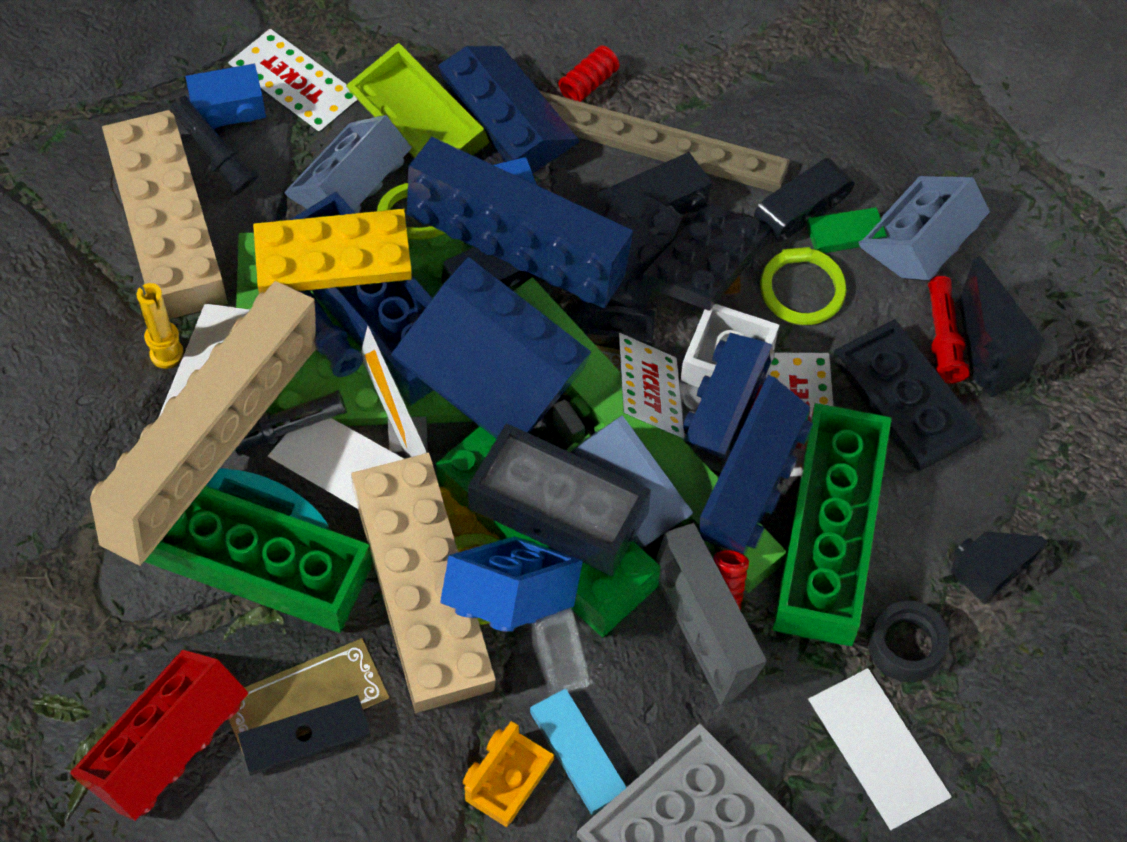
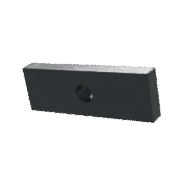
[237,695,371,776]

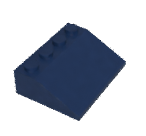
[391,257,591,439]

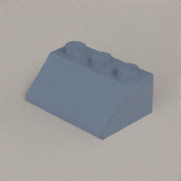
[284,115,412,213]
[858,176,990,280]
[570,415,693,548]

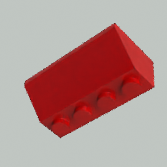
[70,649,249,821]

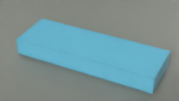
[530,688,627,816]

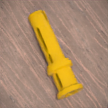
[136,283,184,369]

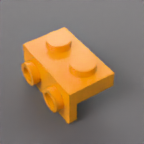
[463,721,554,828]

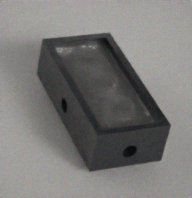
[468,423,651,577]

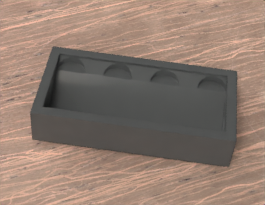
[655,523,767,706]

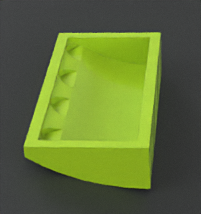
[346,43,490,158]

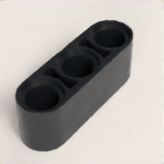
[754,158,855,241]

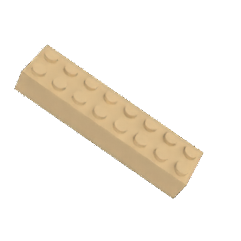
[90,281,316,566]

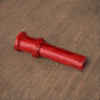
[928,276,970,384]

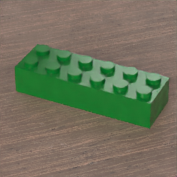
[773,403,891,647]
[436,427,661,638]
[144,486,372,633]

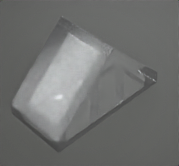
[532,609,591,696]

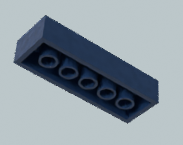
[407,137,633,308]
[290,192,433,406]

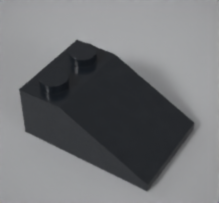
[960,256,1045,397]

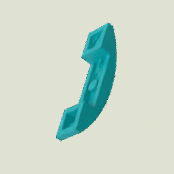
[206,468,329,530]

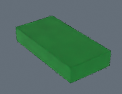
[806,207,887,253]

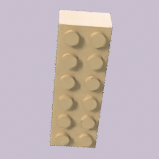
[102,110,228,319]
[351,453,496,713]

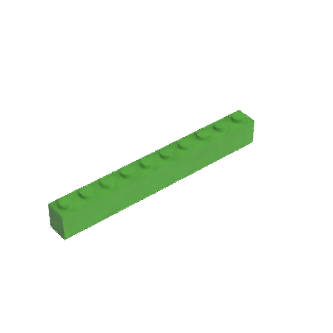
[514,277,786,593]

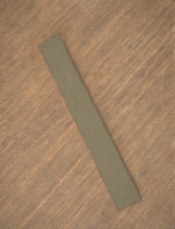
[539,91,790,192]

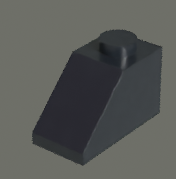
[950,532,1047,605]

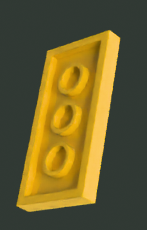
[253,209,412,294]

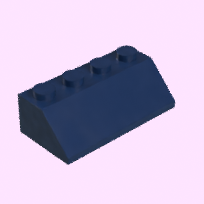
[438,46,579,173]
[700,375,813,556]

